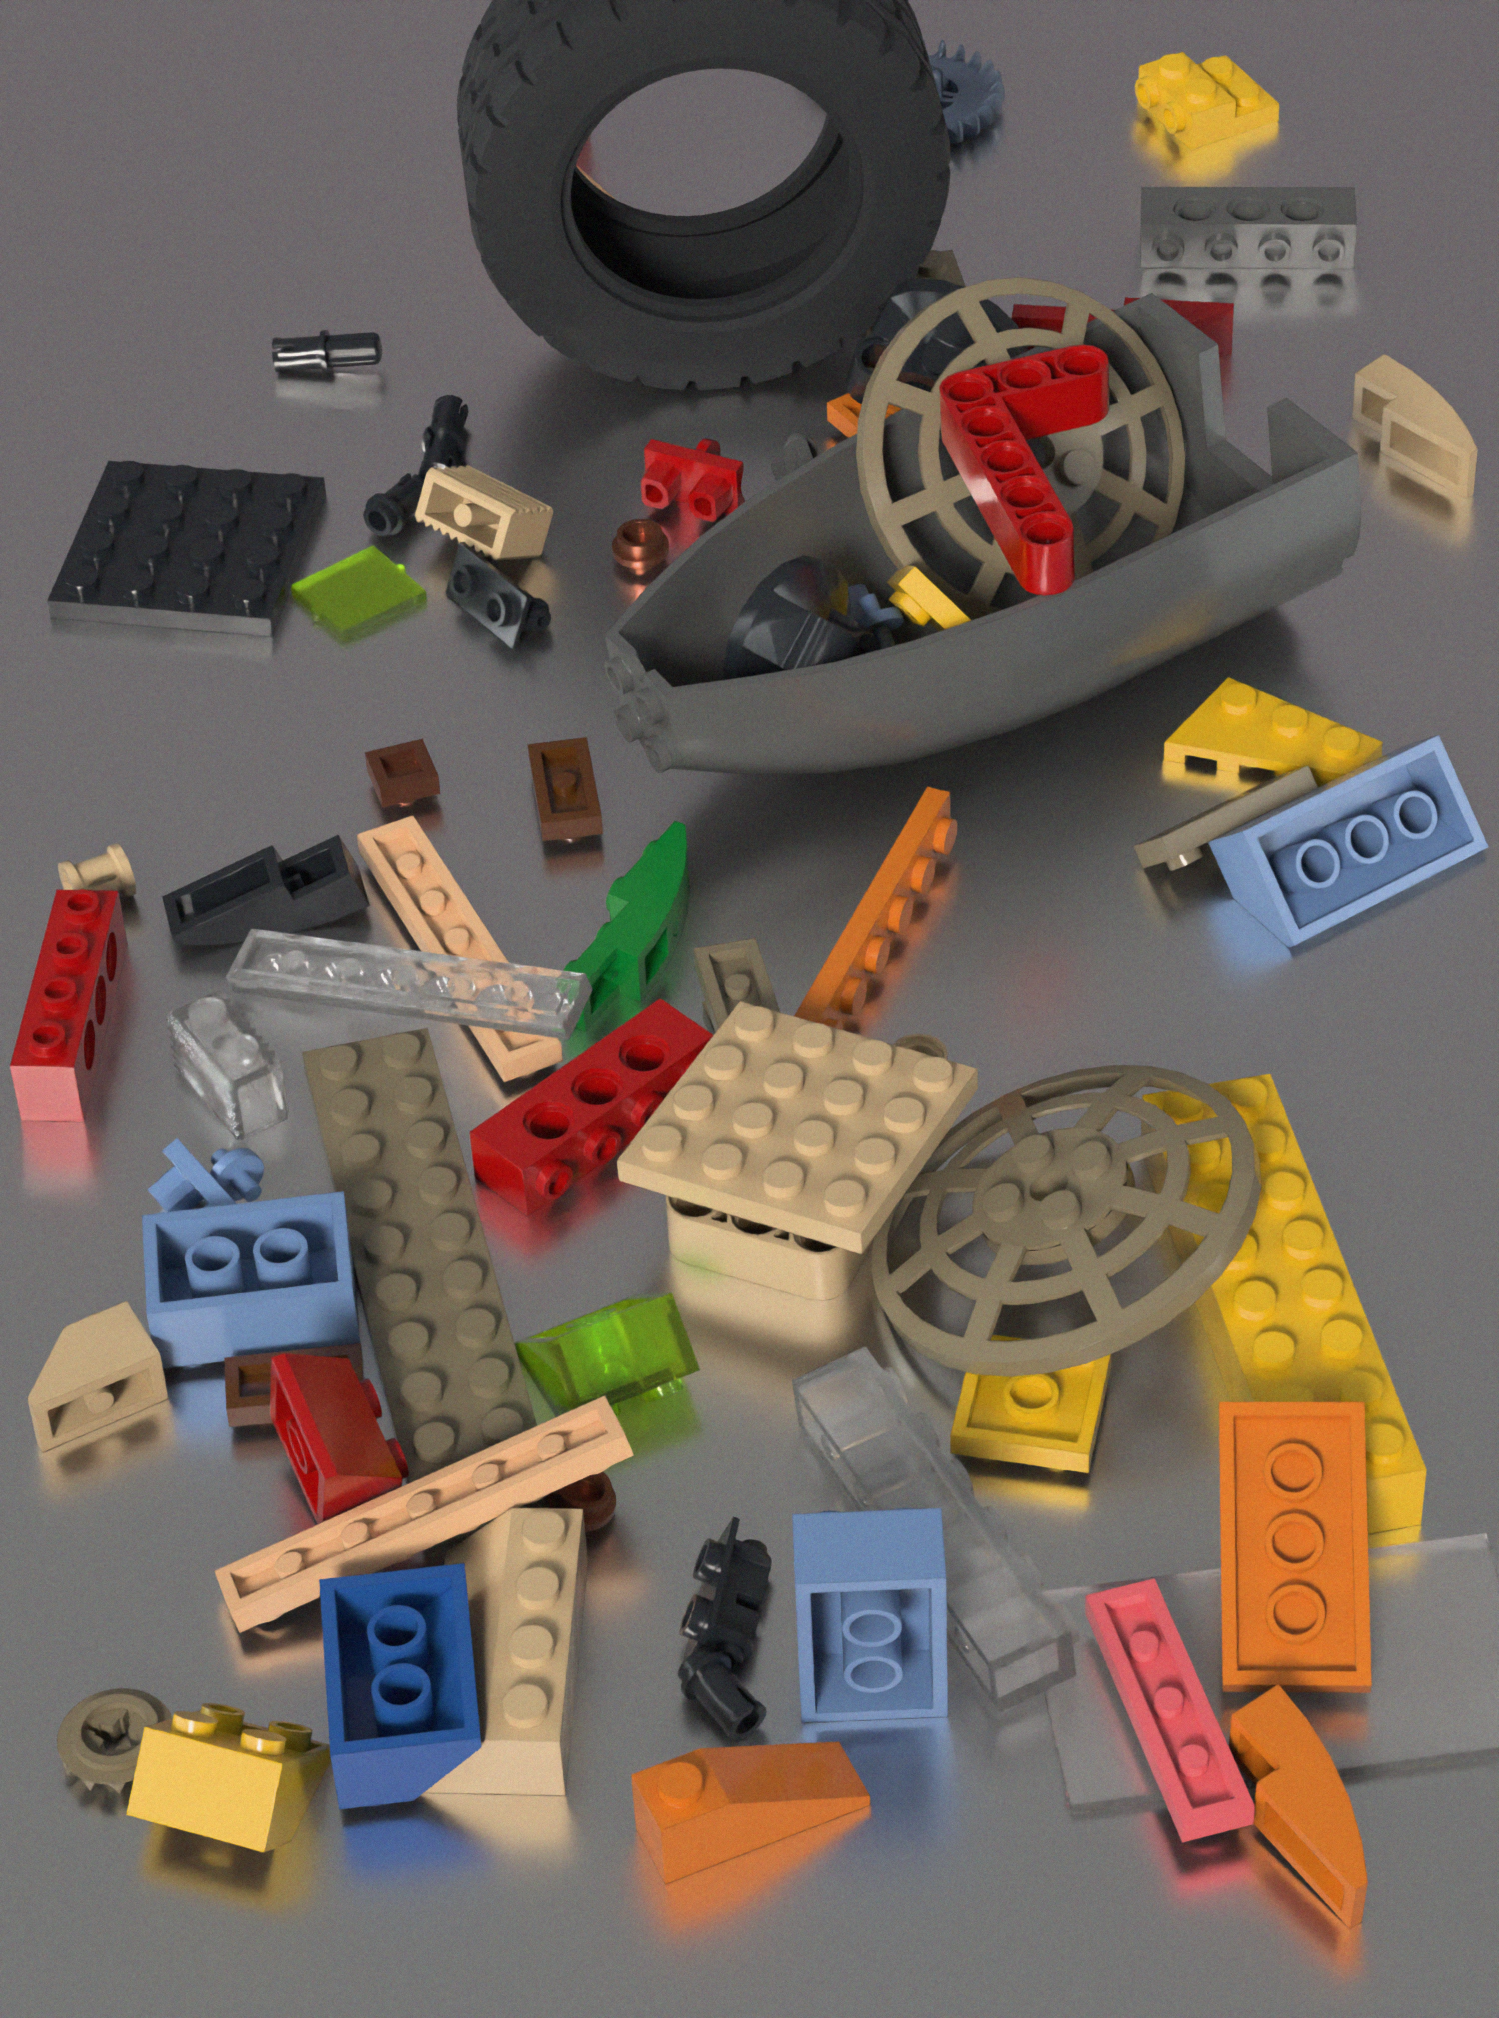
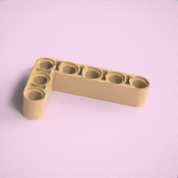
[666,1033,948,1301]

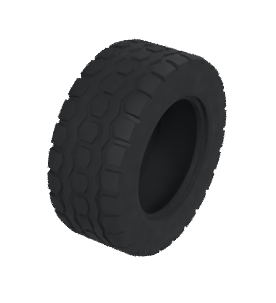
[457,0,951,390]

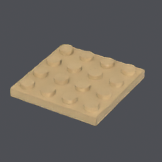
[617,1001,978,1254]

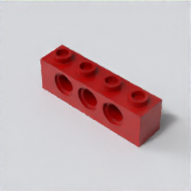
[10,889,128,1122]
[470,998,713,1217]

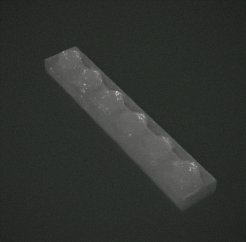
[226,929,593,1040]

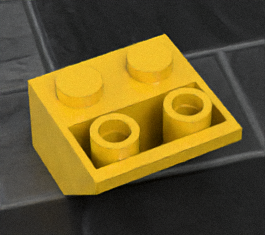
[126,1703,331,1852]

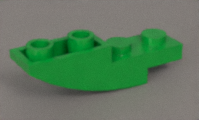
[559,821,690,1032]

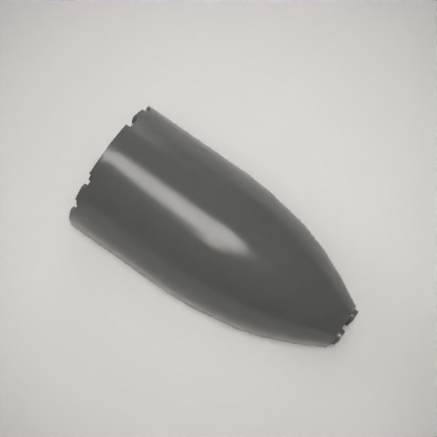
[604,293,1361,774]

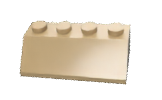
[424,1508,588,1796]

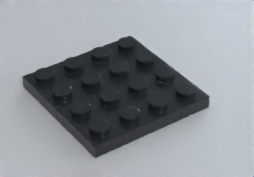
[47,461,326,637]

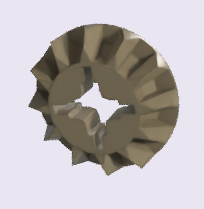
[57,1688,172,1794]

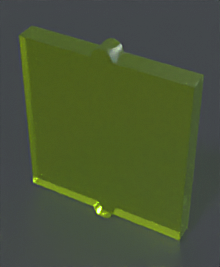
[290,545,427,641]

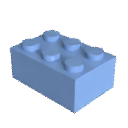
[142,1191,360,1368]
[792,1507,948,1723]

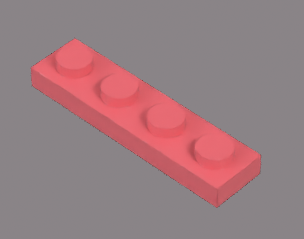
[1085,1578,1255,1842]

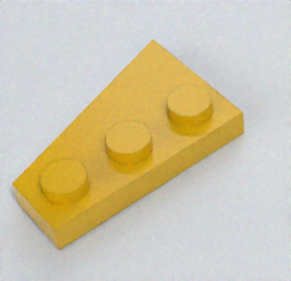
[1164,677,1383,788]

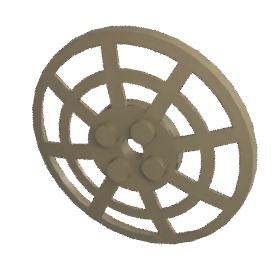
[856,277,1185,620]
[871,1065,1261,1377]

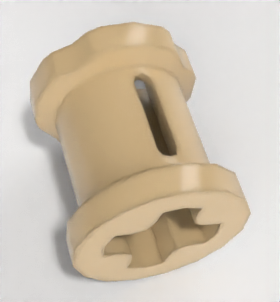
[58,843,136,897]

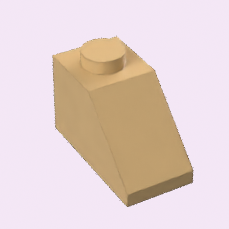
[27,1301,169,1452]

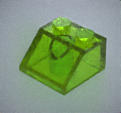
[514,1292,700,1417]

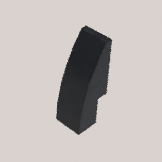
[162,835,370,945]

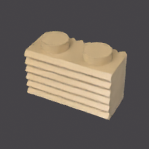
[415,465,553,561]

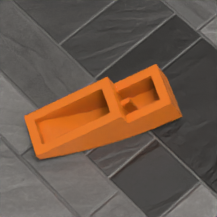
[1228,1684,1368,1929]

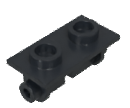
[445,542,551,649]
[679,1516,772,1670]

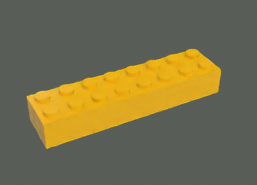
[1141,1074,1427,1534]

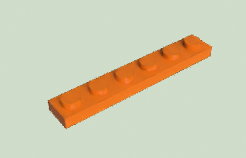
[794,786,958,1030]

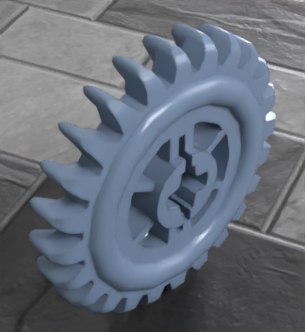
[923,39,1005,144]

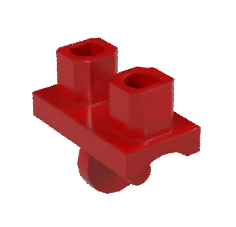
[641,438,745,522]

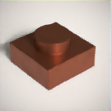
[365,738,440,808]

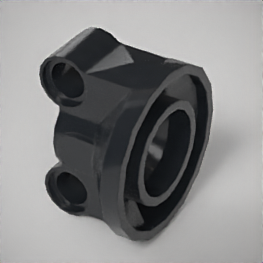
[845,278,1028,404]
[723,555,881,680]

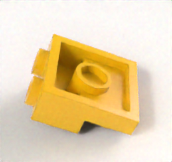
[1135,52,1279,150]

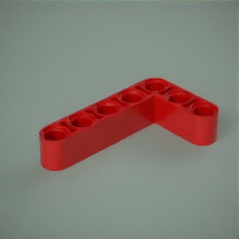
[939,345,1109,596]

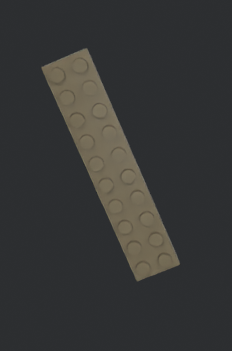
[302,1028,547,1550]

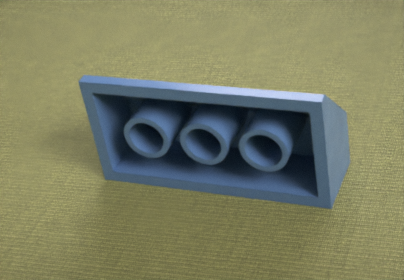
[1208,735,1489,947]

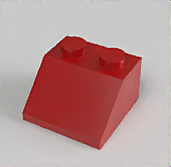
[270,1353,409,1524]

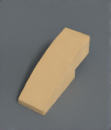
[1352,354,1478,499]

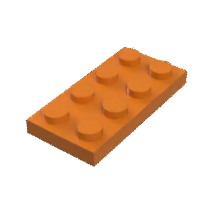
[1219,1402,1372,1693]

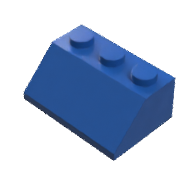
[319,1563,482,1809]

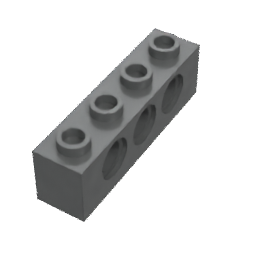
[1140,187,1357,269]

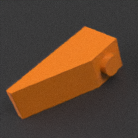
[631,1741,870,1884]

